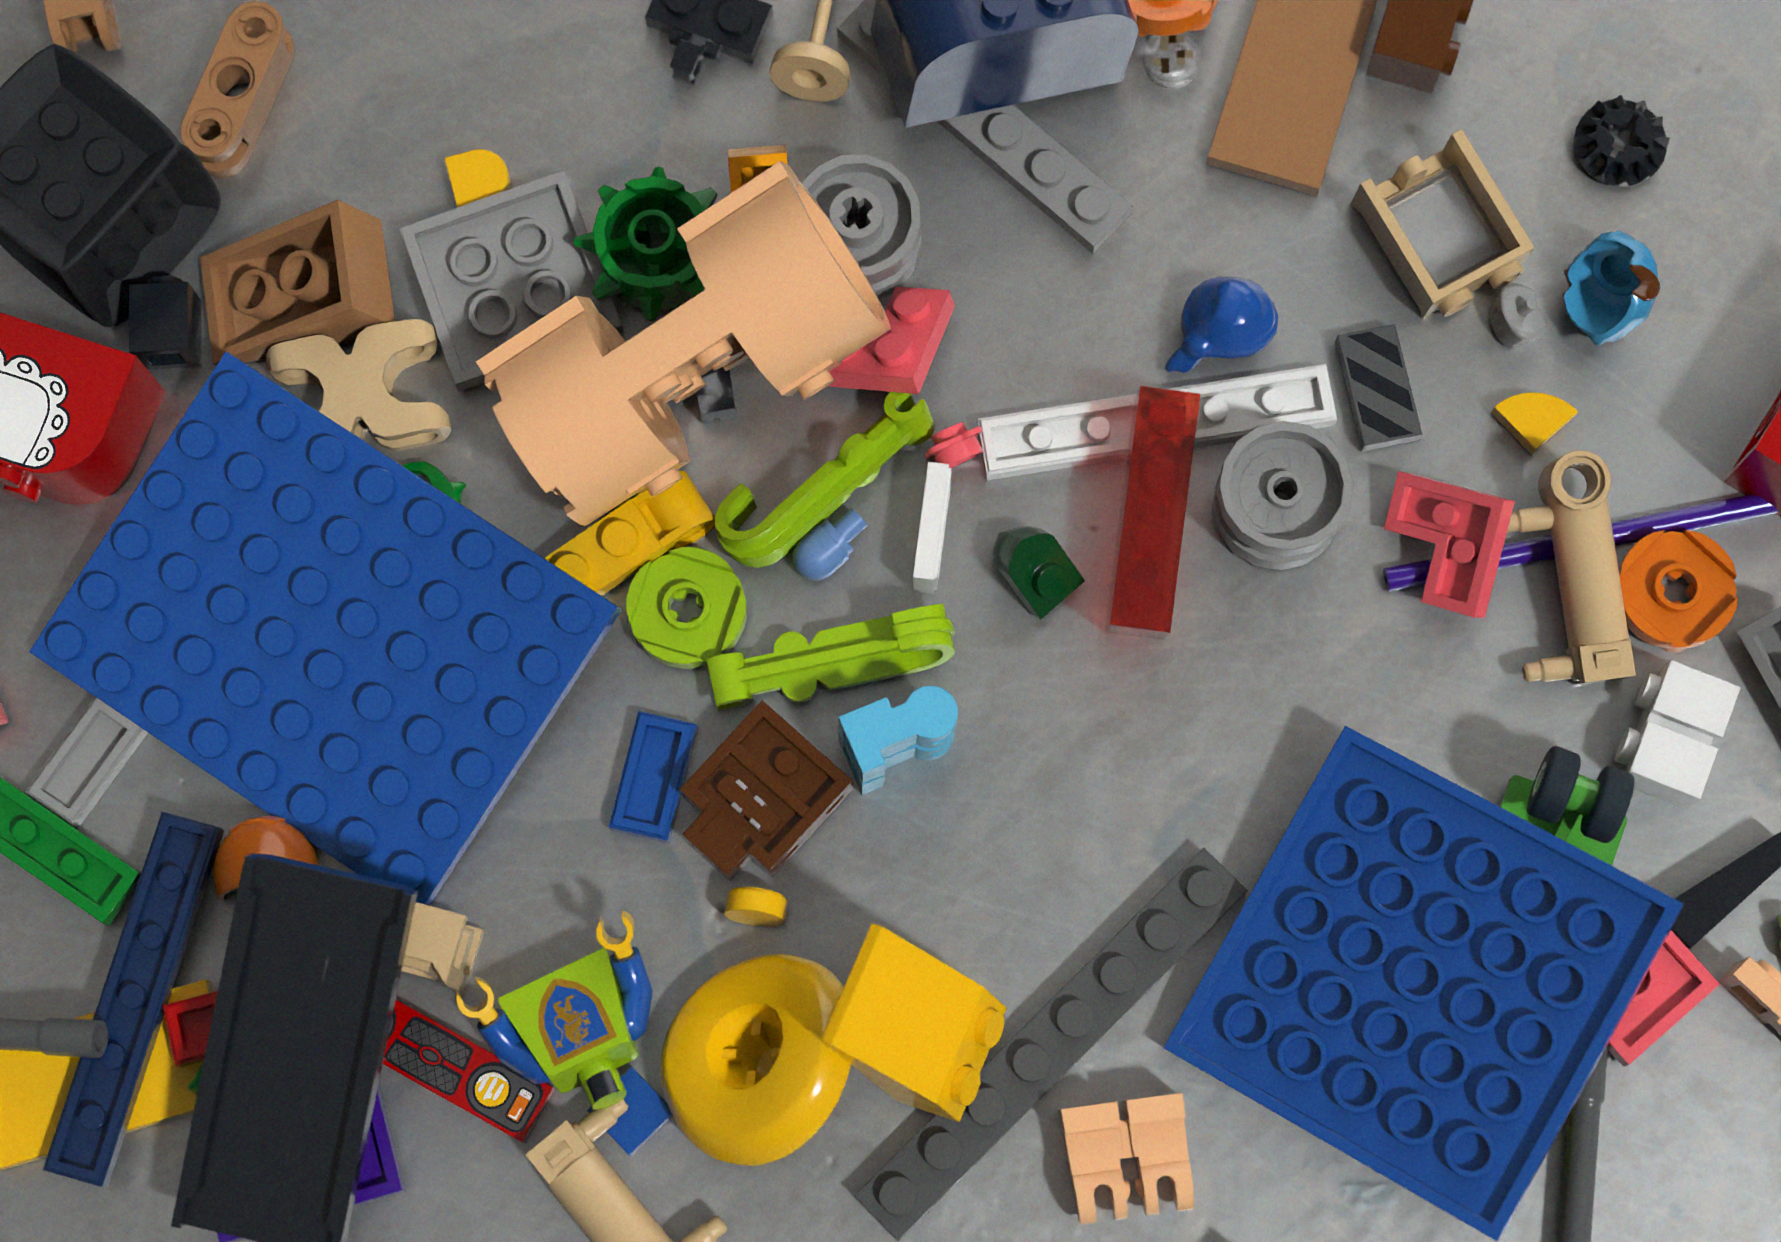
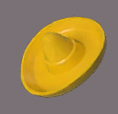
[660,954,851,1166]

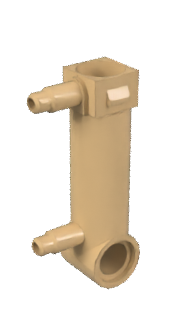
[1507,450,1636,685]
[525,1099,727,1242]

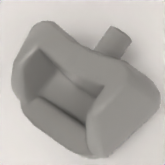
[1490,283,1546,347]

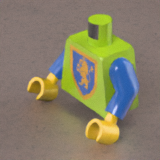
[455,911,653,1110]

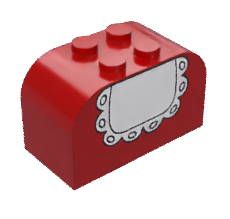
[0,312,166,505]

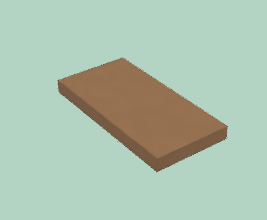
[1206,0,1377,196]

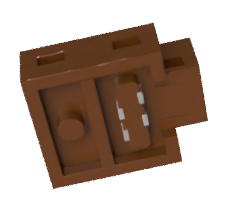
[679,700,854,881]

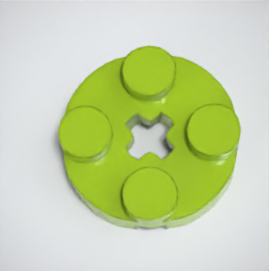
[626,547,747,669]

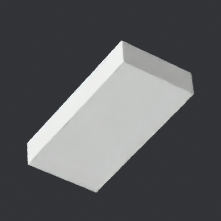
[913,462,952,594]

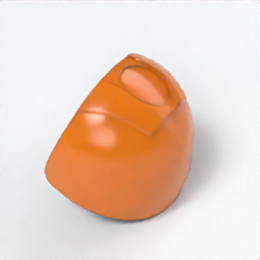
[213,816,321,901]

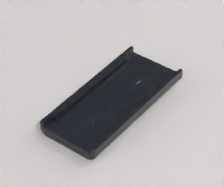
[171,853,418,1242]

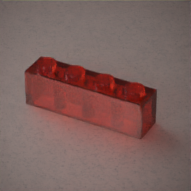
[1105,386,1200,640]

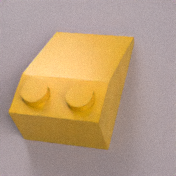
[821,923,1007,1122]

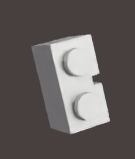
[1615,660,1741,809]

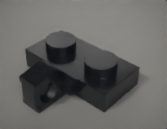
[645,0,773,86]

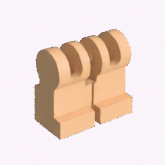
[1058,1093,1194,1225]

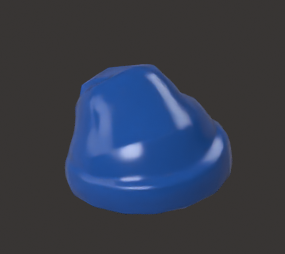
[1165,276,1279,373]

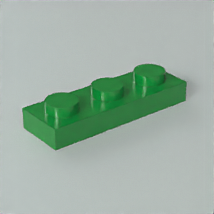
[0,777,141,926]

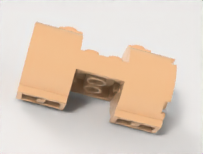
[476,161,891,526]

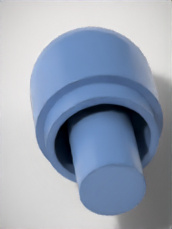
[793,508,868,581]

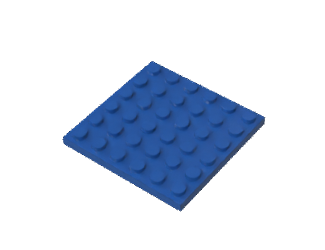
[1163,726,1683,1242]

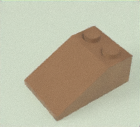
[200,200,395,365]

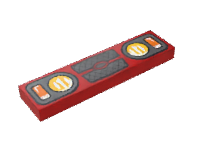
[383,1000,555,1143]

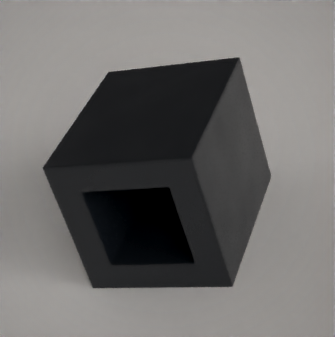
[129,276,202,370]

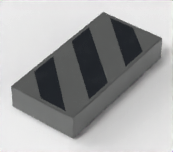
[1335,324,1423,452]

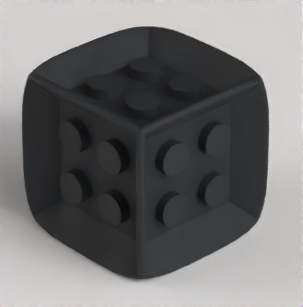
[0,44,221,327]

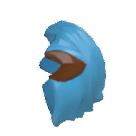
[1562,230,1661,346]

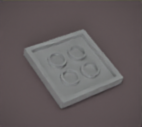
[400,170,624,392]

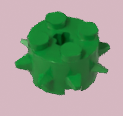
[574,167,718,321]

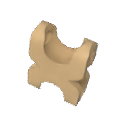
[266,319,451,451]

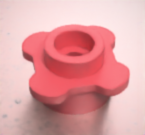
[924,422,983,468]

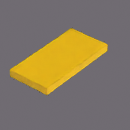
[0,979,213,1171]

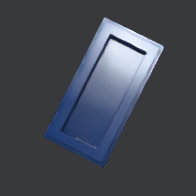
[609,711,698,844]

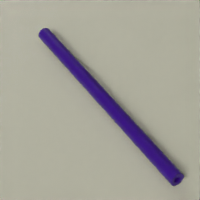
[1383,494,1778,592]

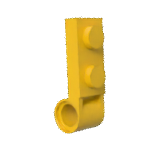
[545,471,715,596]

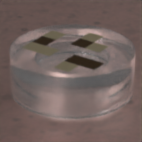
[1143,32,1202,89]

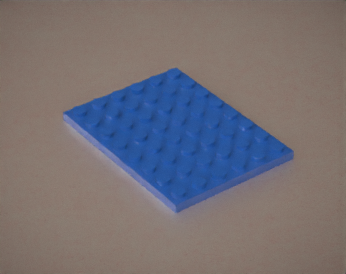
[29,352,623,906]

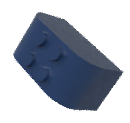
[870,0,1139,128]

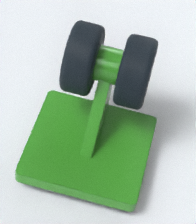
[1499,746,1635,866]

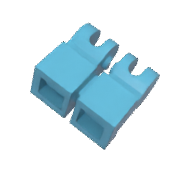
[838,686,958,795]

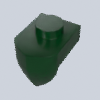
[993,526,1085,620]

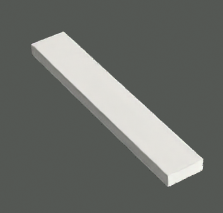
[977,364,1337,480]

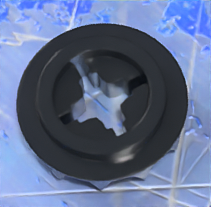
[1574,94,1670,187]

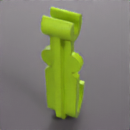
[715,392,935,568]
[706,604,955,711]

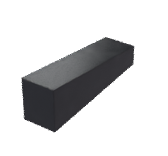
[1671,832,1781,949]

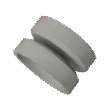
[802,154,921,300]
[1212,421,1354,570]

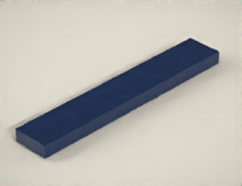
[43,812,224,1188]

